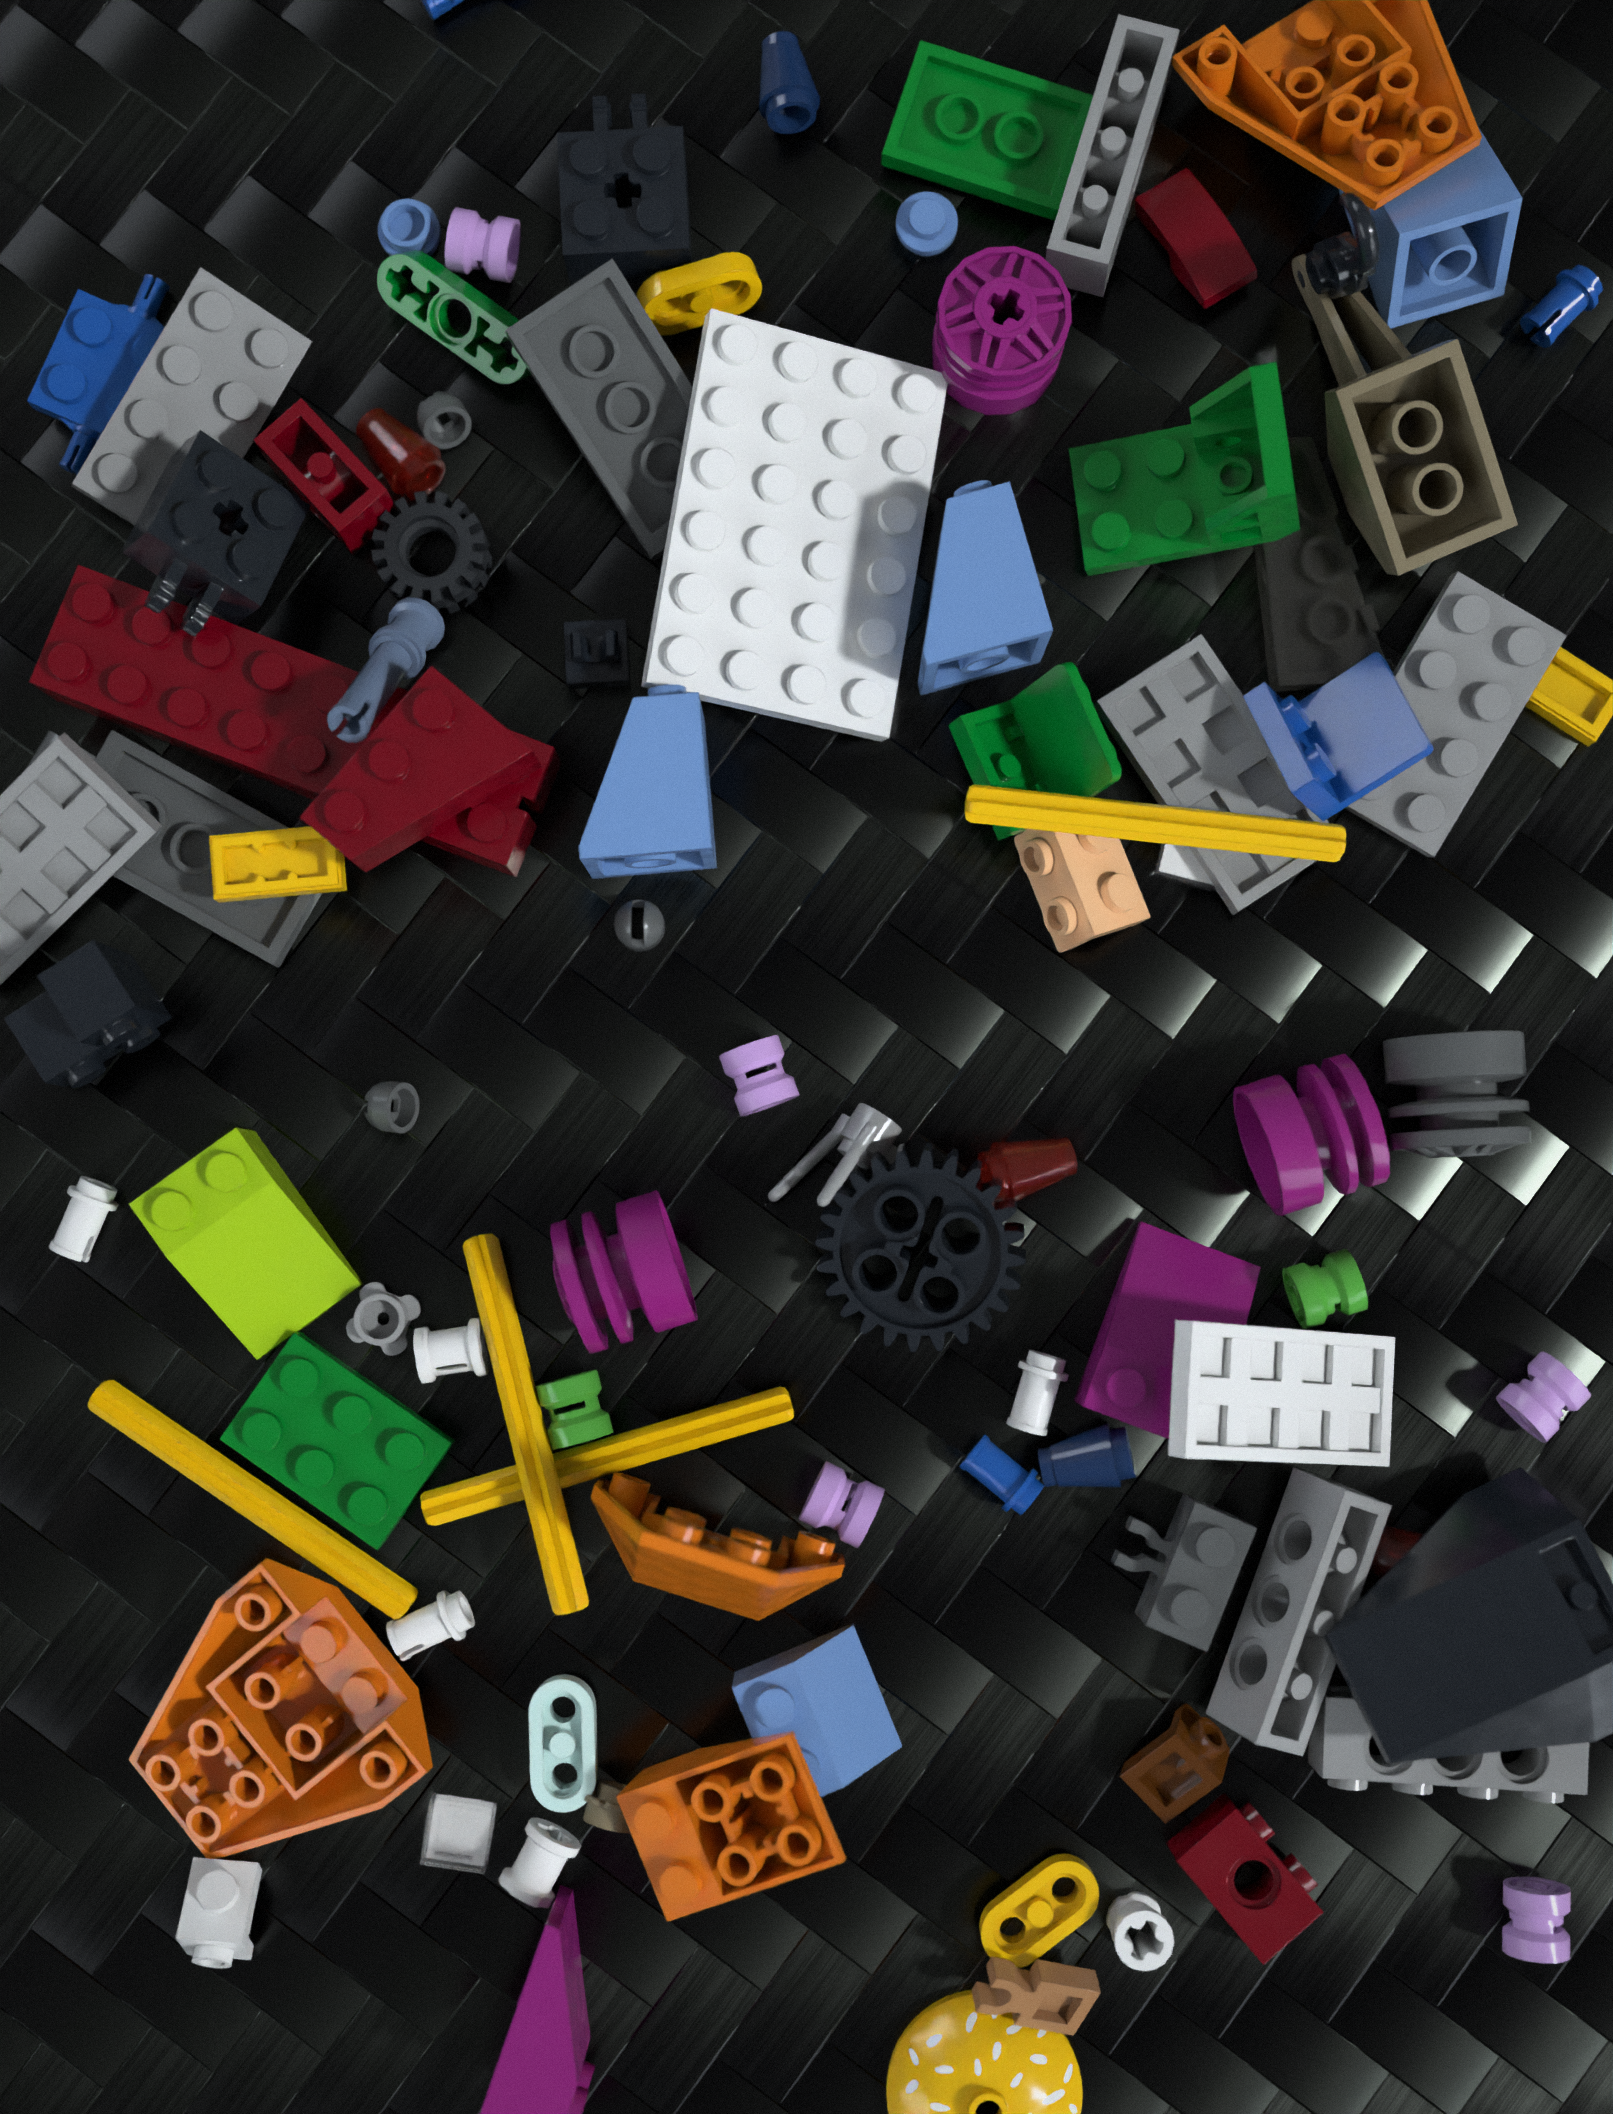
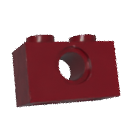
[253,398,397,555]
[1166,1792,1324,1965]

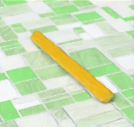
[964,784,1346,862]
[462,1234,589,1615]
[87,1380,418,1620]
[420,1386,794,1526]

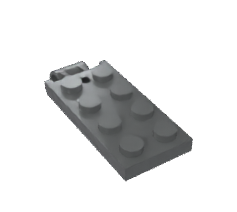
[504,258,693,562]
[26,730,322,968]

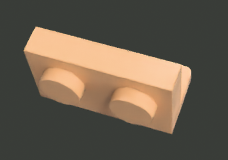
[1014,829,1151,952]

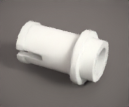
[49,1176,119,1262]
[1006,1350,1069,1436]
[386,1590,475,1661]

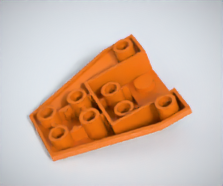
[1171,0,1482,211]
[591,1472,845,1621]
[129,1559,433,1859]

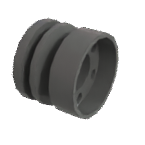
[1383,1031,1532,1158]

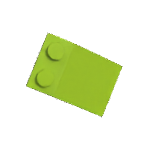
[129,1127,364,1360]

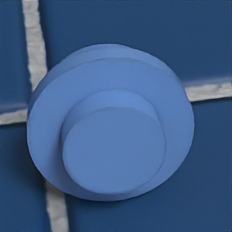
[896,192,958,256]
[378,199,441,256]

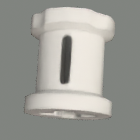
[413,1317,490,1384]
[498,1817,581,1908]
[1106,1891,1174,1971]

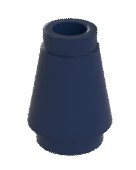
[759,31,820,134]
[1038,1423,1136,1487]

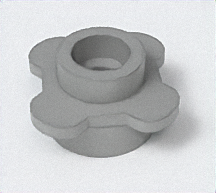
[346,1282,421,1356]

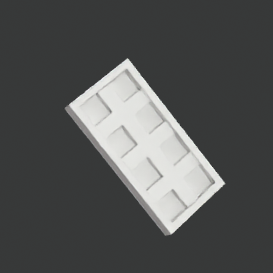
[1168,1320,1395,1467]

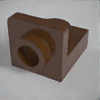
[1120,1703,1230,1824]

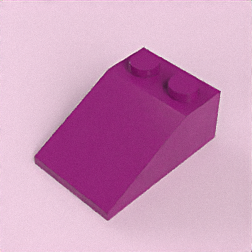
[1074,1222,1261,1439]
[480,1886,596,2114]

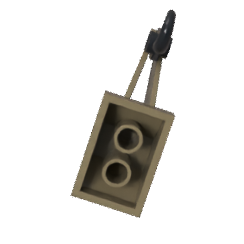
[1292,192,1518,576]

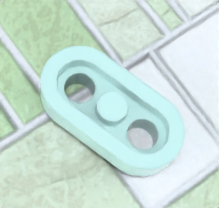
[529,1674,598,1812]

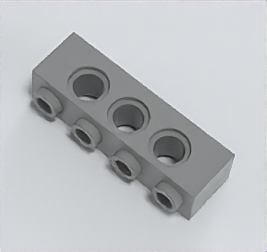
[1046,14,1179,297]
[1206,1467,1392,1756]
[1308,1685,1589,1803]

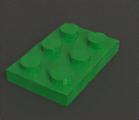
[881,40,1093,221]
[220,1331,455,1550]

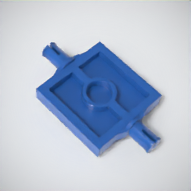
[27,274,170,475]

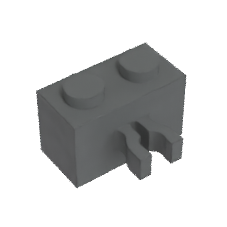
[1111,1493,1257,1652]

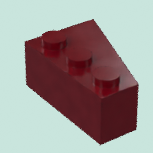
[300,666,542,872]

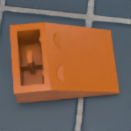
[616,1731,846,1922]

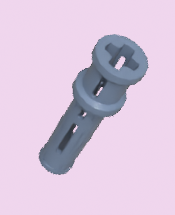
[327,597,445,743]

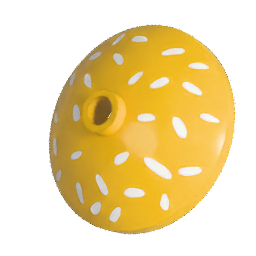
[886,1990,1083,2114]

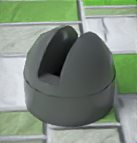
[417,391,472,449]
[614,899,665,951]
[364,1081,419,1133]

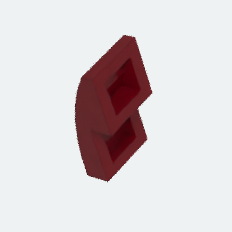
[1134,168,1257,309]

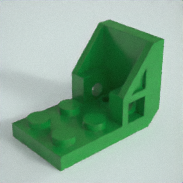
[1069,362,1300,576]

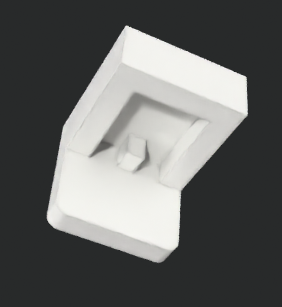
[176,1857,262,1968]

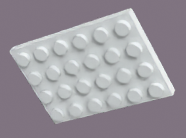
[641,308,947,742]

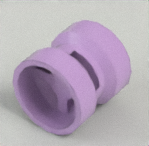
[445,207,521,283]
[719,1035,800,1117]
[1496,1351,1591,1443]
[799,1461,885,1548]
[1502,1877,1571,1963]

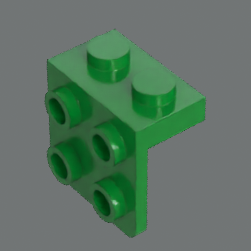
[948,662,1122,840]

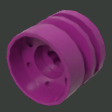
[932,246,1072,415]
[1233,1054,1390,1216]
[550,1190,698,1354]

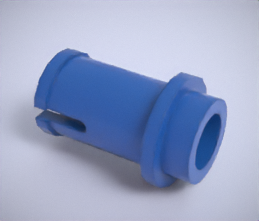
[1520,265,1603,348]
[959,1435,1044,1516]

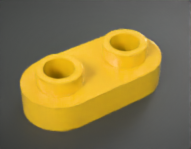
[636,252,762,335]
[979,1854,1099,1968]

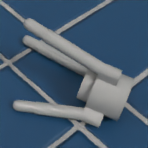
[768,1103,902,1207]

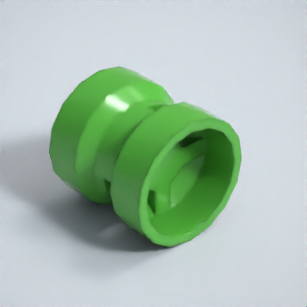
[1282,1249,1368,1329]
[535,1369,613,1449]

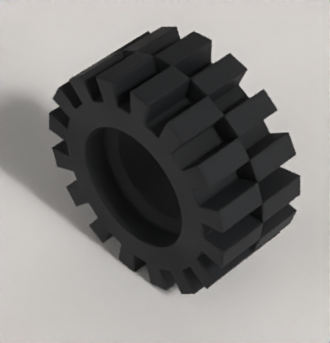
[371,491,492,614]

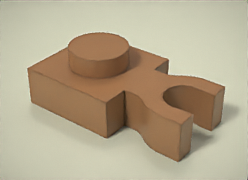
[971,1957,1101,2036]

